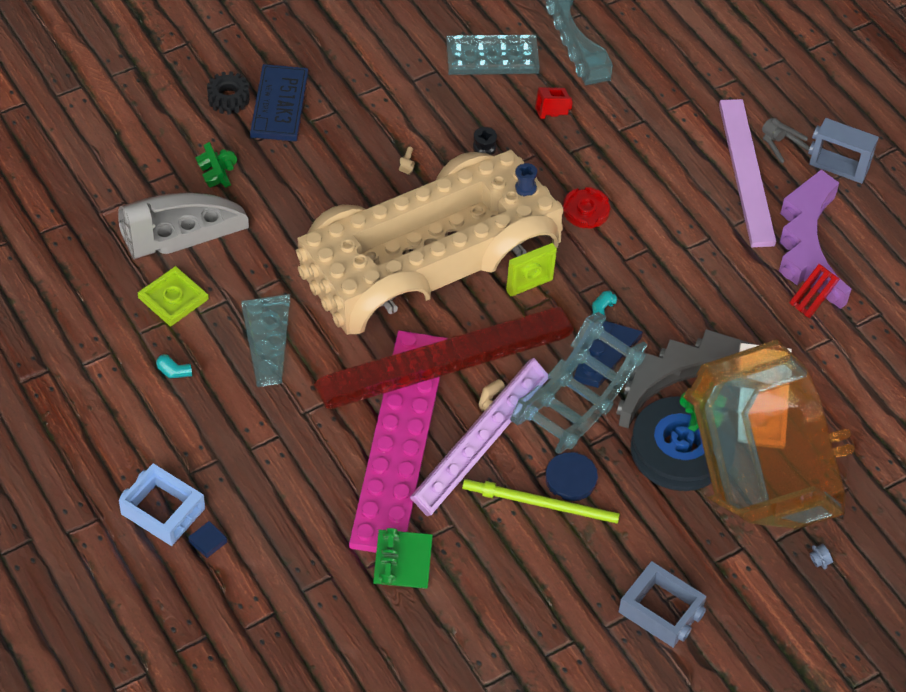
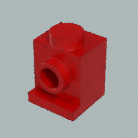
[535,87,572,119]

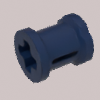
[515,163,537,196]

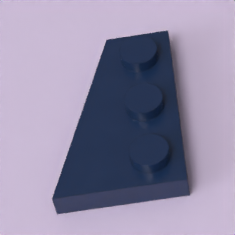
[574,318,643,388]

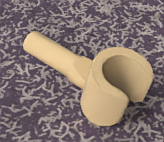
[399,147,415,175]

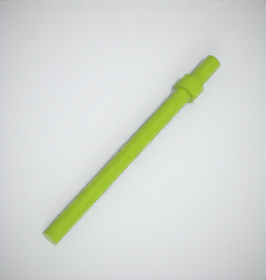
[462,479,620,524]

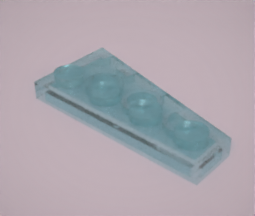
[241,294,290,387]

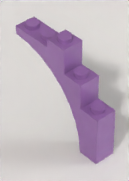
[779,170,851,309]

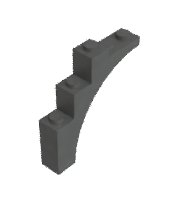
[616,329,756,428]

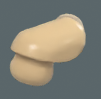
[478,379,505,411]

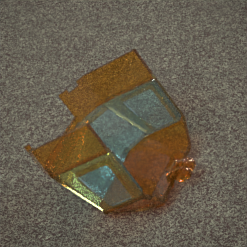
[683,339,855,530]

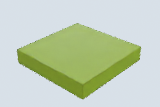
[506,243,557,297]
[138,266,209,327]

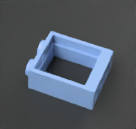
[119,463,205,546]

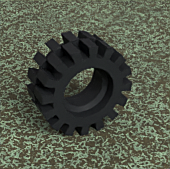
[207,71,250,115]

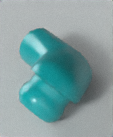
[592,291,617,321]
[156,354,192,378]

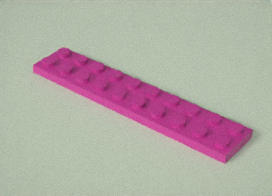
[349,330,448,553]

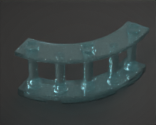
[510,312,647,454]

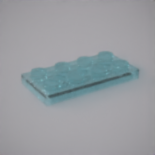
[446,35,540,75]

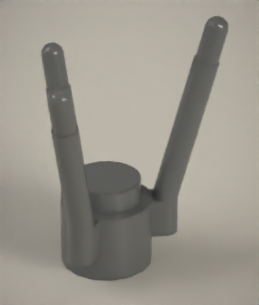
[762,118,810,163]

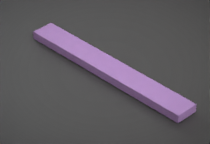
[719,99,776,248]
[410,358,550,516]

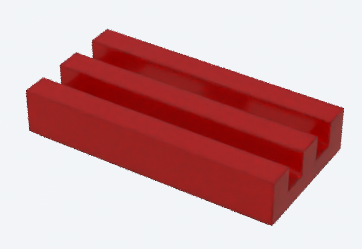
[789,264,840,318]

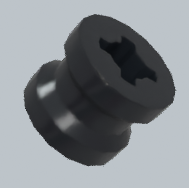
[473,127,497,155]

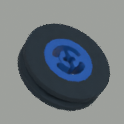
[631,396,732,491]

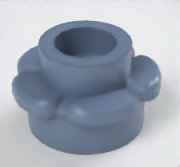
[809,544,833,569]

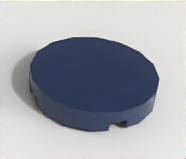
[545,452,598,501]

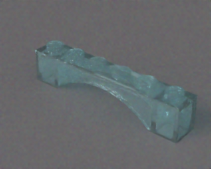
[545,0,613,86]

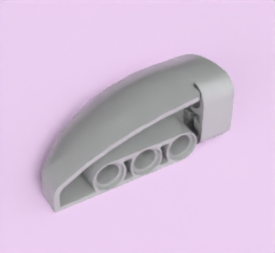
[118,193,249,259]

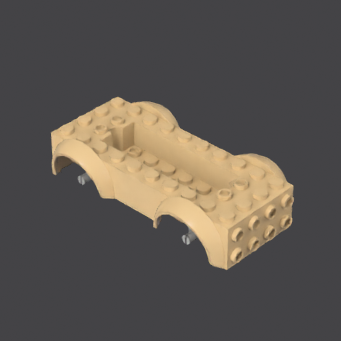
[296,150,563,335]

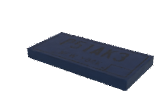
[250,64,308,141]

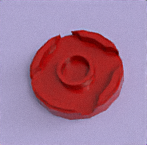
[563,187,610,229]

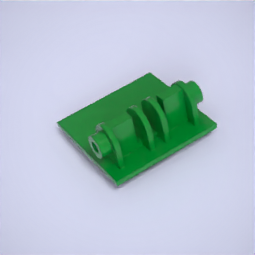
[373,528,433,589]

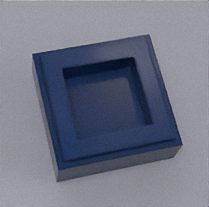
[189,521,227,558]

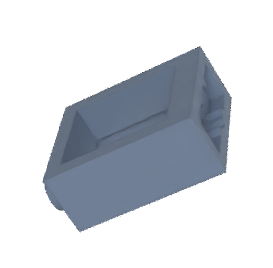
[808,118,879,184]
[619,561,706,648]

